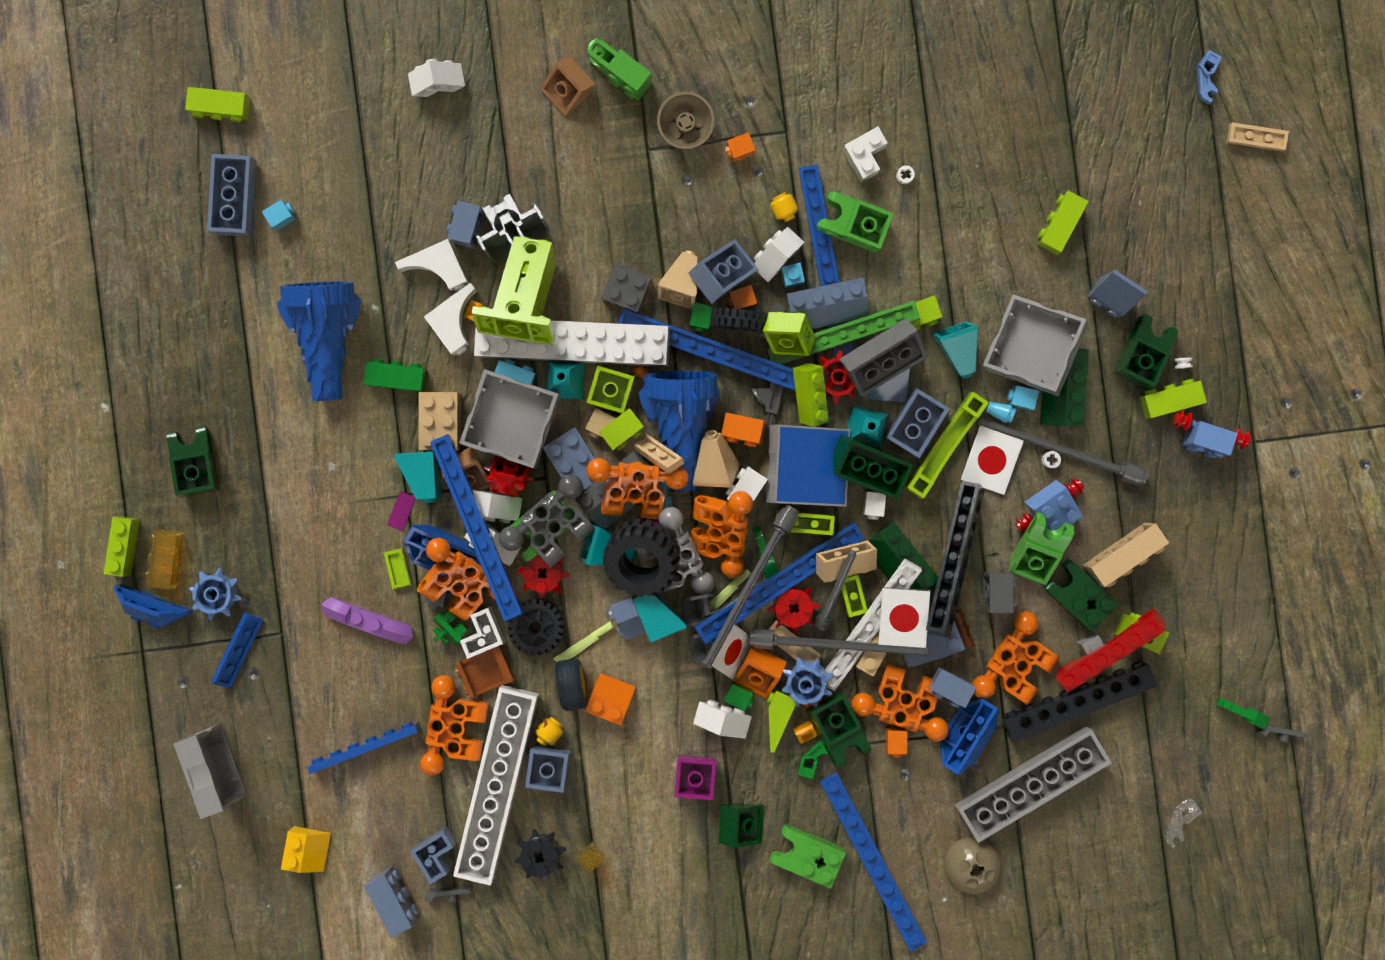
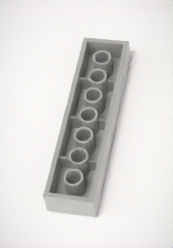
[955,726,1112,843]

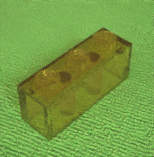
[146,529,184,589]

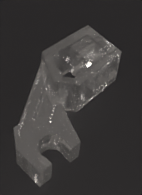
[1165,798,1202,848]

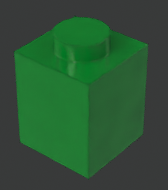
[690,303,713,333]
[724,682,755,711]

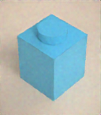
[262,200,296,231]
[780,263,805,289]
[1007,385,1039,411]

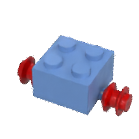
[1173,410,1252,459]
[1015,478,1084,533]

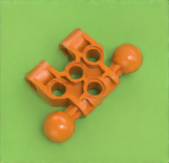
[586,458,688,520]
[691,491,753,579]
[417,537,495,621]
[972,611,1060,705]
[851,663,949,742]
[420,675,489,776]

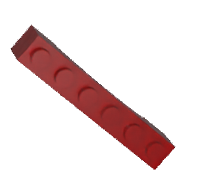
[1056,608,1166,693]

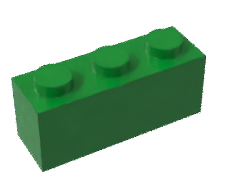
[364,359,427,392]

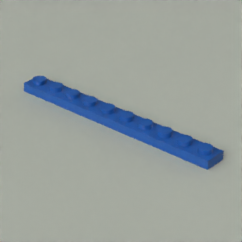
[798,165,853,357]
[618,309,796,391]
[430,434,524,621]
[694,522,864,644]
[819,772,927,952]

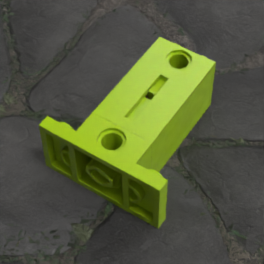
[472,236,556,345]

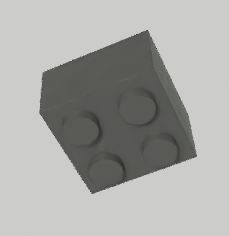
[601,262,652,314]
[982,572,1017,613]

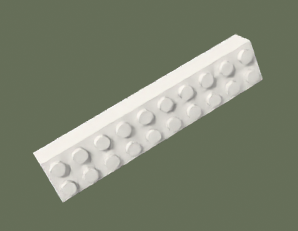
[474,321,670,367]
[453,685,539,886]

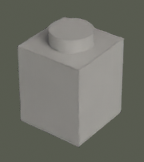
[1076,634,1104,656]

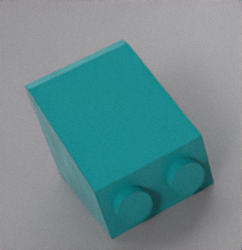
[394,452,442,503]
[633,593,687,643]

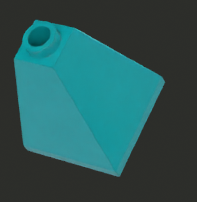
[931,321,978,378]
[546,361,585,400]
[847,405,889,450]
[579,524,636,565]

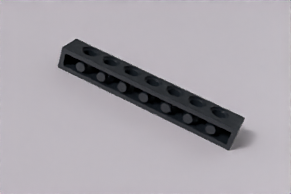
[926,481,985,638]
[1001,661,1158,742]

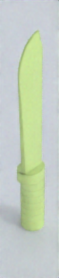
[709,569,751,610]
[553,621,614,662]

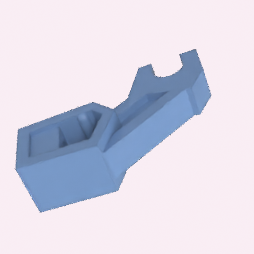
[1196,50,1222,104]

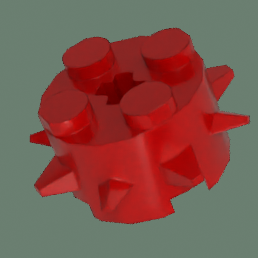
[820,351,856,404]
[483,456,535,498]
[517,554,570,599]
[767,585,820,634]

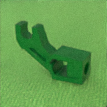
[752,527,778,579]
[1216,698,1271,729]
[797,740,828,779]

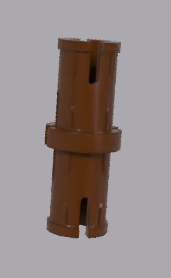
[954,609,975,650]

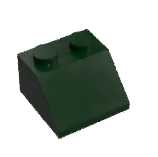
[718,803,764,848]

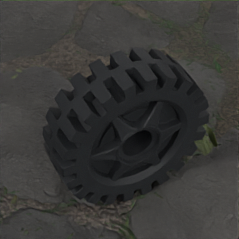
[711,308,768,332]
[507,598,565,656]

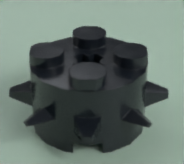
[514,829,566,881]

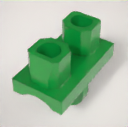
[433,611,467,645]

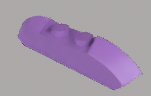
[321,597,413,644]

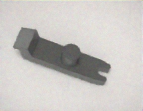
[1256,724,1307,742]
[425,886,472,903]

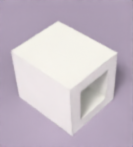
[863,492,886,520]

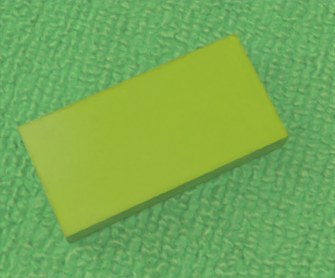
[384,548,412,590]

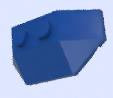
[403,525,479,576]
[114,584,193,628]
[940,699,999,775]

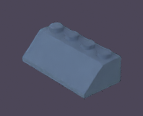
[786,278,870,329]

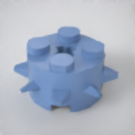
[189,568,241,620]
[782,657,833,708]

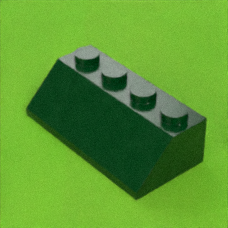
[1040,349,1089,428]
[833,434,914,500]
[868,521,938,592]

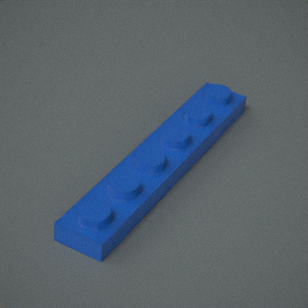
[307,721,421,774]

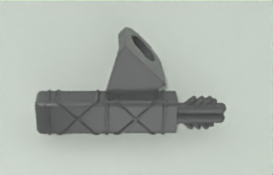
[751,382,783,430]

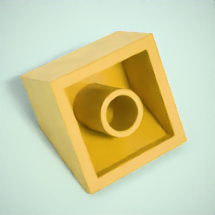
[281,826,331,873]

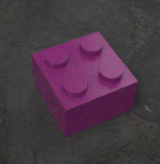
[675,754,716,800]

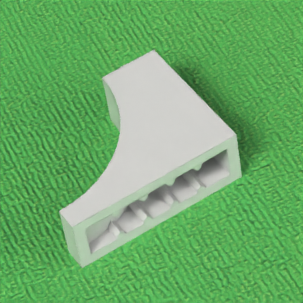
[395,239,469,292]
[424,283,477,356]

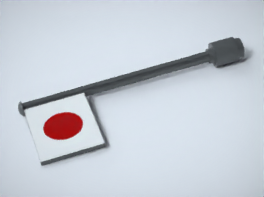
[960,416,1149,495]
[702,505,799,680]
[749,587,930,657]

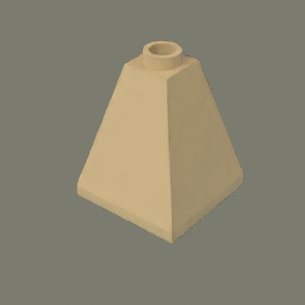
[657,250,697,310]
[693,430,740,488]

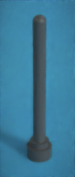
[814,550,856,631]

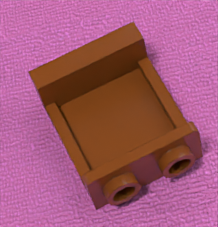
[455,644,516,698]

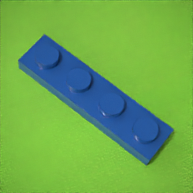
[211,612,264,688]

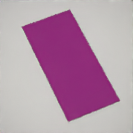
[387,491,416,531]

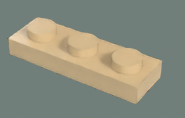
[1226,122,1289,152]
[633,434,684,474]
[768,620,822,662]

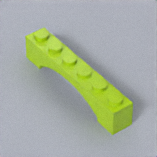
[905,392,989,499]

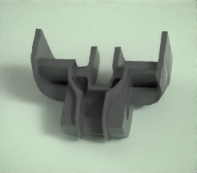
[476,194,550,263]
[682,593,742,665]

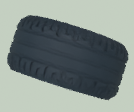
[555,658,587,711]

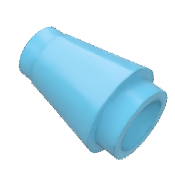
[986,401,1016,423]

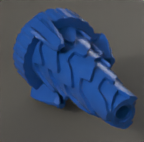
[277,281,361,402]
[639,370,720,492]

